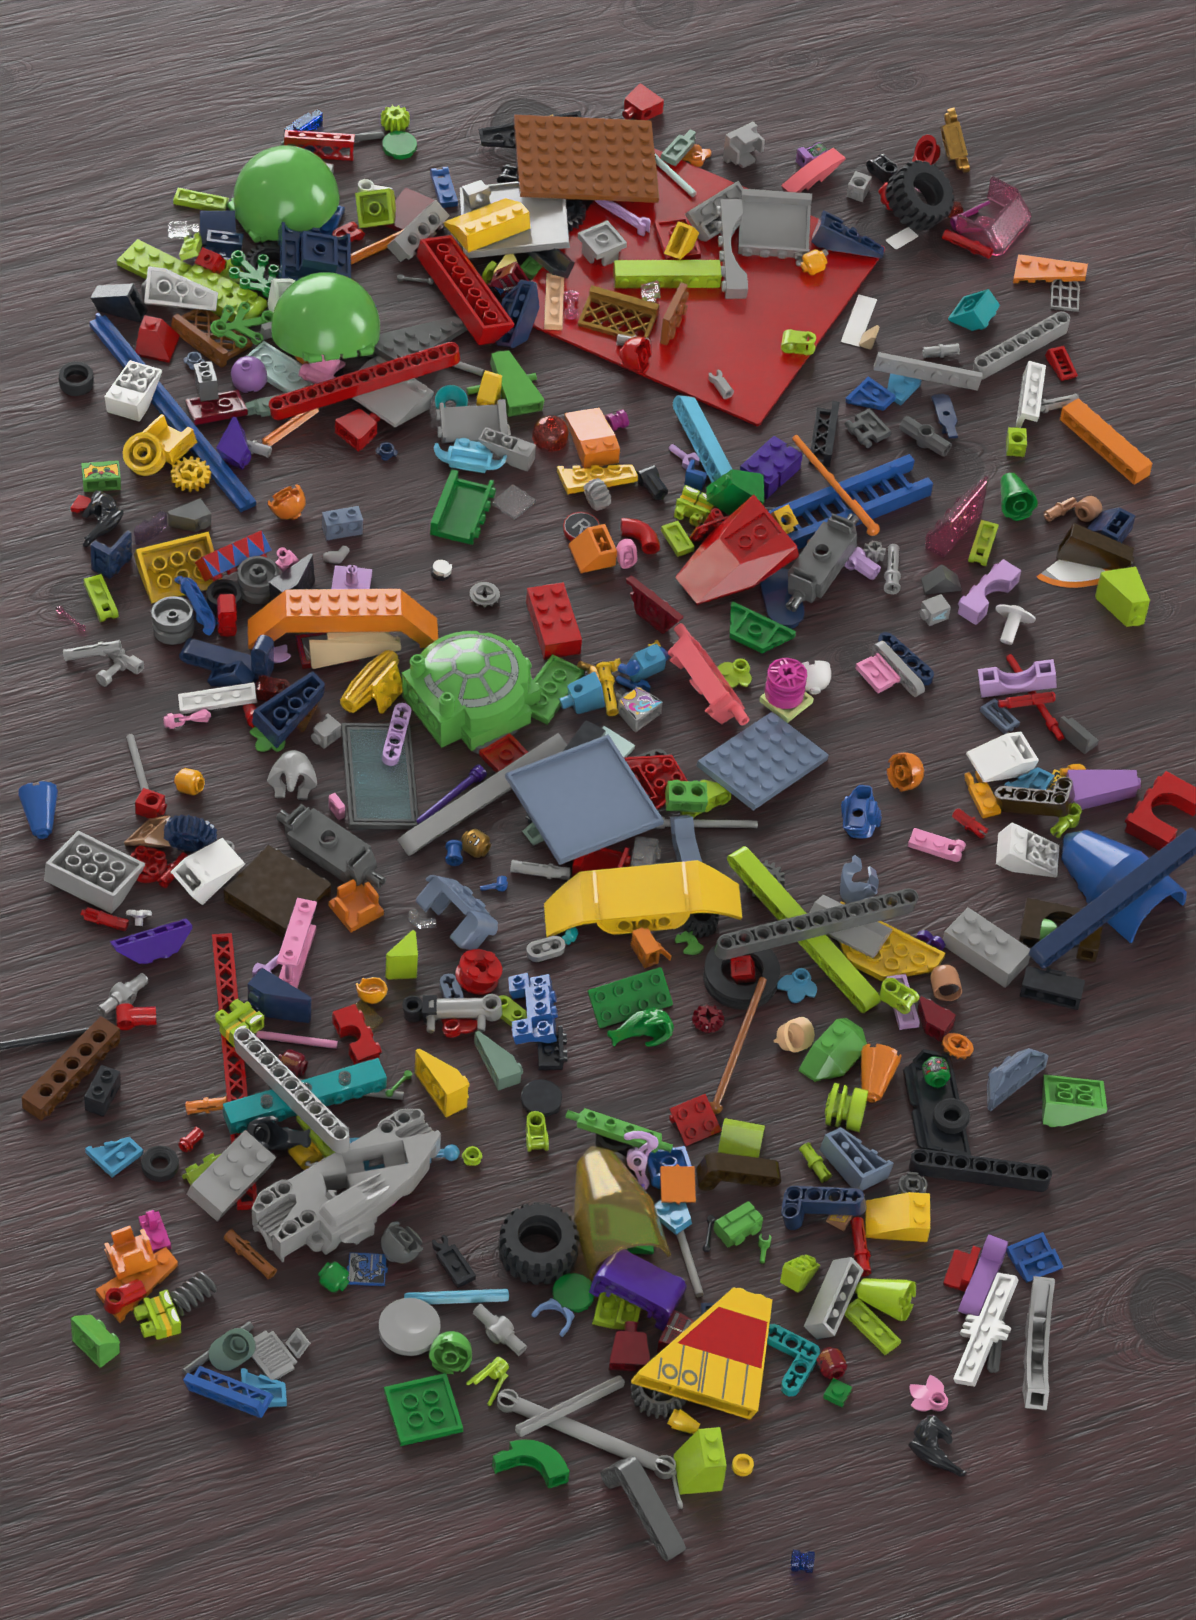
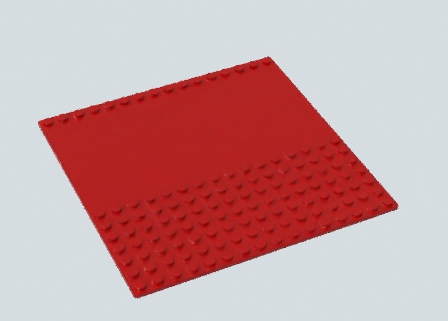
[531,149,885,426]

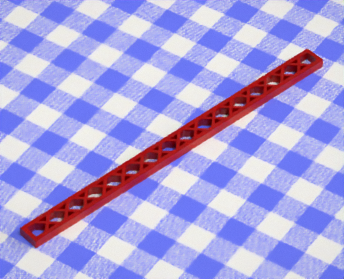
[212,933,257,1210]

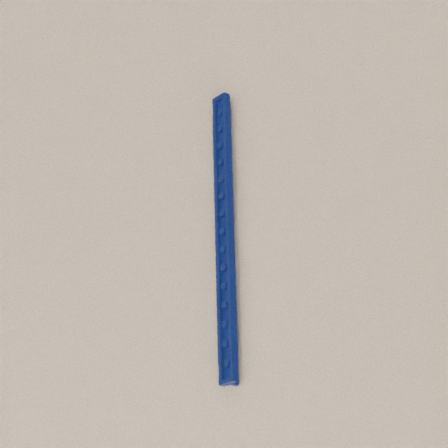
[90,313,256,513]

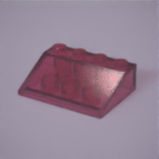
[925,476,989,558]

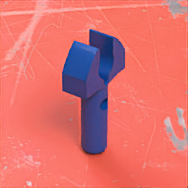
[615,676,650,693]

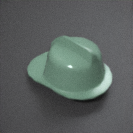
[209,1328,256,1371]

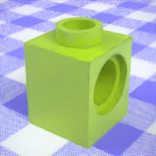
[1006,427,1027,457]

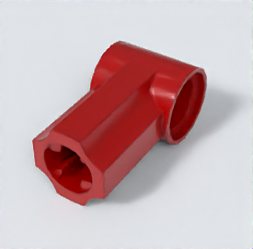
[116,1003,156,1030]
[104,1279,147,1314]

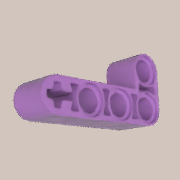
[958,1234,1008,1316]

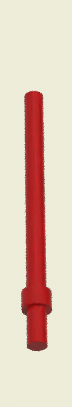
[1006,654,1064,741]

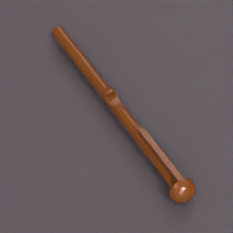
[709,977,767,1114]

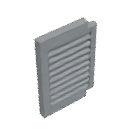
[251,1330,297,1380]

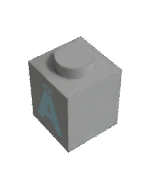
[920,594,951,626]

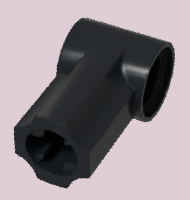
[636,465,668,500]

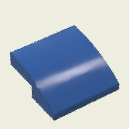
[1006,1232,1063,1283]

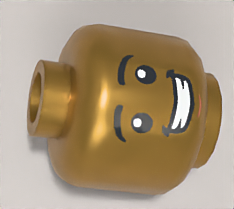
[461,829,491,858]

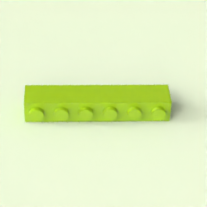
[613,260,722,288]

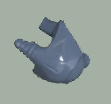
[840,855,879,904]

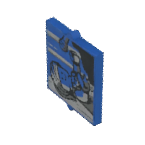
[347,1252,388,1286]

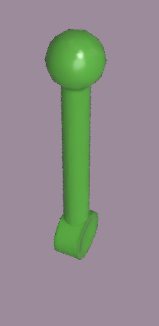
[385,1070,412,1097]

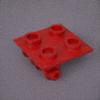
[689,508,729,542]
[669,1094,722,1146]

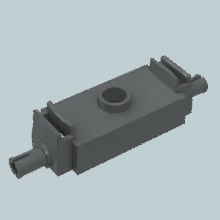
[785,514,859,612]
[276,804,386,889]

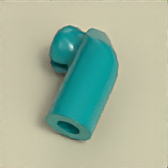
[562,927,578,945]

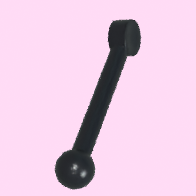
[703,1215,715,1252]

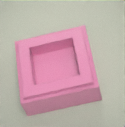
[328,793,345,820]

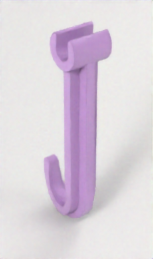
[595,200,651,236]

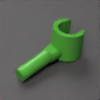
[758,1234,771,1264]

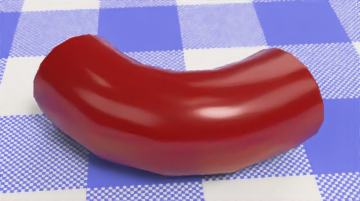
[620,518,660,554]

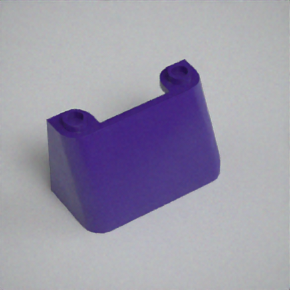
[589,1247,687,1331]

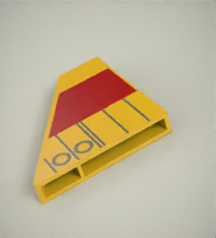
[631,1287,773,1419]

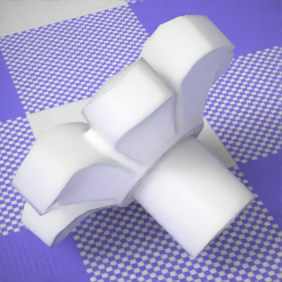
[126,910,152,926]

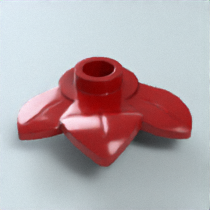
[441,1018,477,1038]

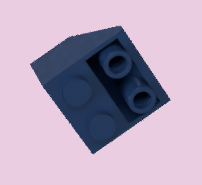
[1087,507,1135,543]

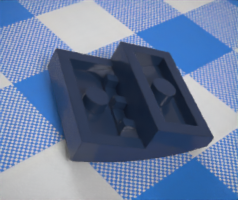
[200,211,236,246]
[206,230,243,260]

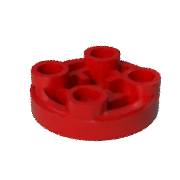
[130,845,167,883]

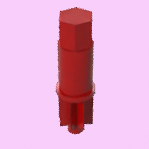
[81,907,129,931]

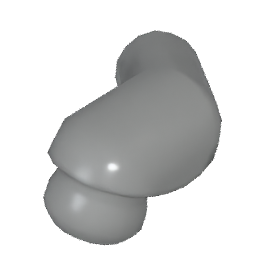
[323,545,350,564]

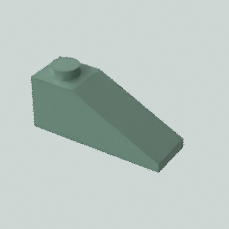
[474,1031,523,1090]

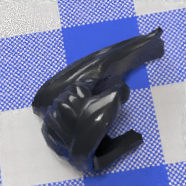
[82,490,124,547]
[247,1116,311,1151]
[909,1415,967,1477]

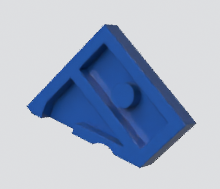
[846,377,896,411]

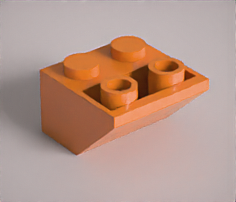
[569,524,617,573]

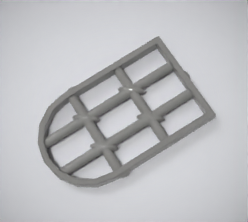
[1050,279,1080,312]

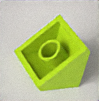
[385,930,418,979]
[718,1118,765,1158]

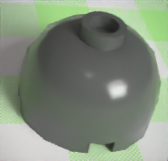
[381,1222,423,1264]

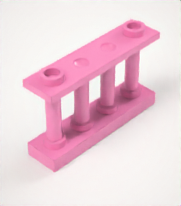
[277,898,317,988]

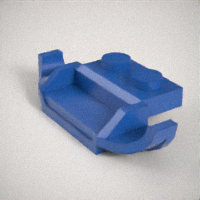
[174,576,218,636]

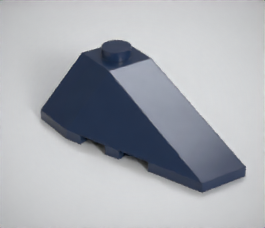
[811,210,884,258]

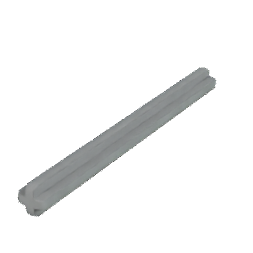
[515,1375,625,1437]

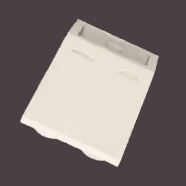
[104,361,162,422]
[966,732,1039,782]
[996,823,1059,877]
[171,838,245,905]

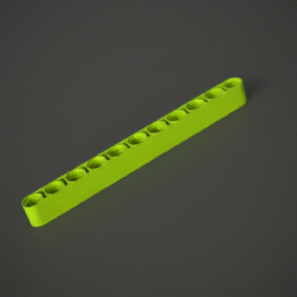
[727,846,881,1013]

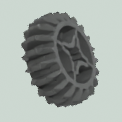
[630,1372,686,1419]

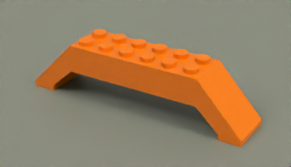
[248,589,438,649]

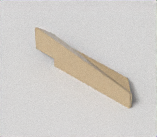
[309,632,401,669]

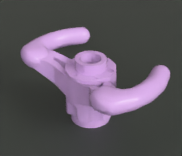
[614,1131,658,1190]

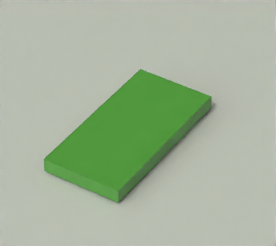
[530,654,585,725]

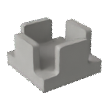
[723,122,765,168]
[578,220,627,266]

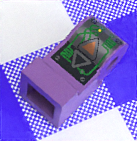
[796,142,829,168]

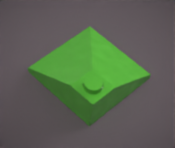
[1042,1074,1107,1127]

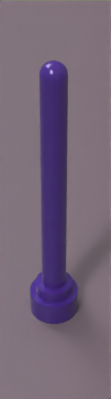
[417,765,487,824]

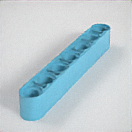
[673,395,732,483]

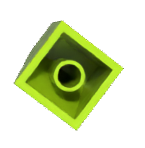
[1095,567,1150,627]
[673,1427,727,1495]

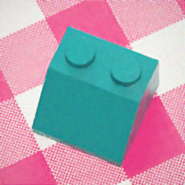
[948,289,1000,331]

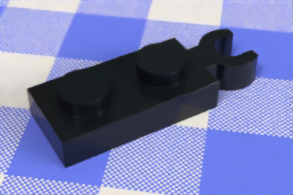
[432,1235,476,1288]

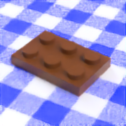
[660,283,689,345]

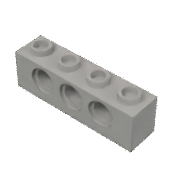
[387,200,450,262]

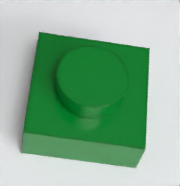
[823,1378,852,1407]

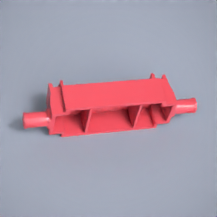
[668,623,750,725]

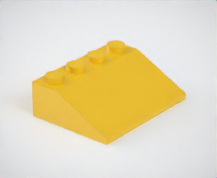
[444,198,531,253]
[134,532,222,604]

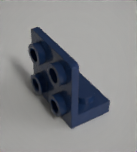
[91,531,133,579]

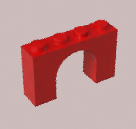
[1125,771,1196,850]

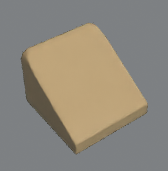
[859,325,880,350]

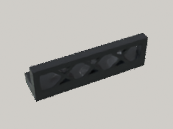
[526,248,575,278]
[808,401,840,467]

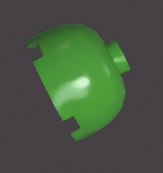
[429,1331,472,1374]

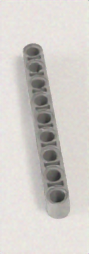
[234,1028,350,1154]

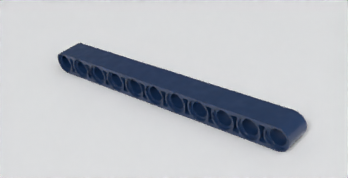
[1028,828,1196,969]

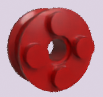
[455,949,502,995]

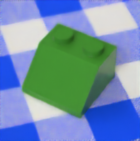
[71,1315,120,1368]

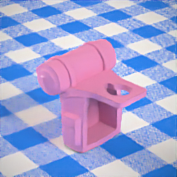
[299,355,345,384]

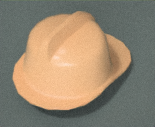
[773,1017,815,1053]

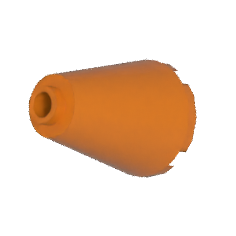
[861,1044,902,1103]

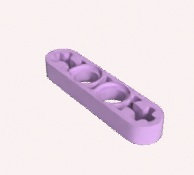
[382,703,411,766]

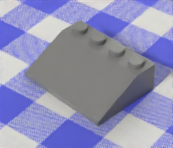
[346,356,434,427]
[44,831,145,914]

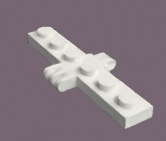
[953,1273,1018,1387]

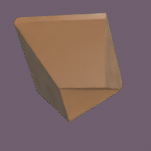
[124,816,171,848]

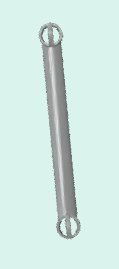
[497,1389,676,1479]

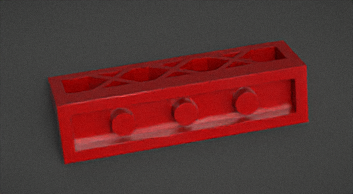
[284,130,355,161]

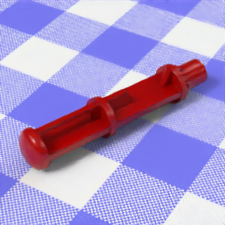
[998,691,1056,709]

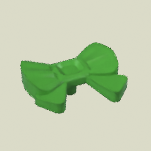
[675,931,704,955]

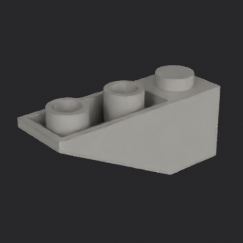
[478,427,536,472]

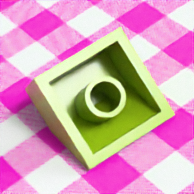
[355,188,396,228]

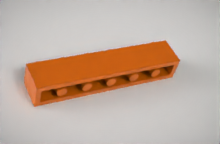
[1060,398,1153,485]

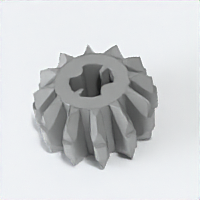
[584,478,611,511]

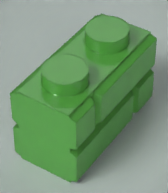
[714,1201,763,1248]

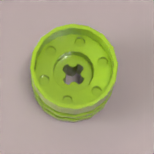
[825,1083,868,1132]

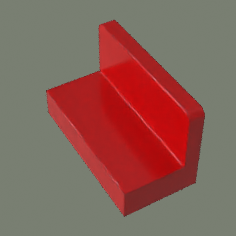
[943,1246,981,1292]

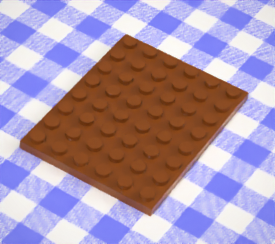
[513,115,659,203]

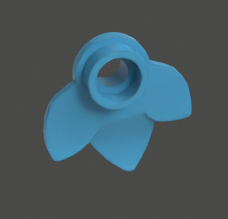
[777,968,817,1003]

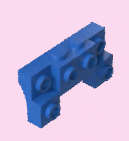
[508,973,558,1045]

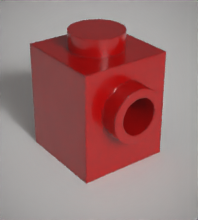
[194,247,227,275]

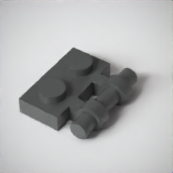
[845,408,891,448]

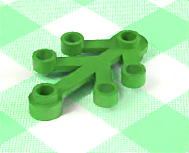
[210,302,273,348]

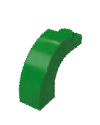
[492,1439,570,1489]

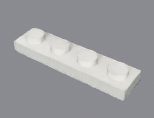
[178,682,257,714]

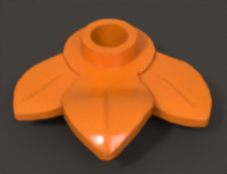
[681,144,712,167]

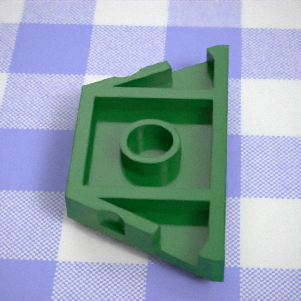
[729,602,796,653]

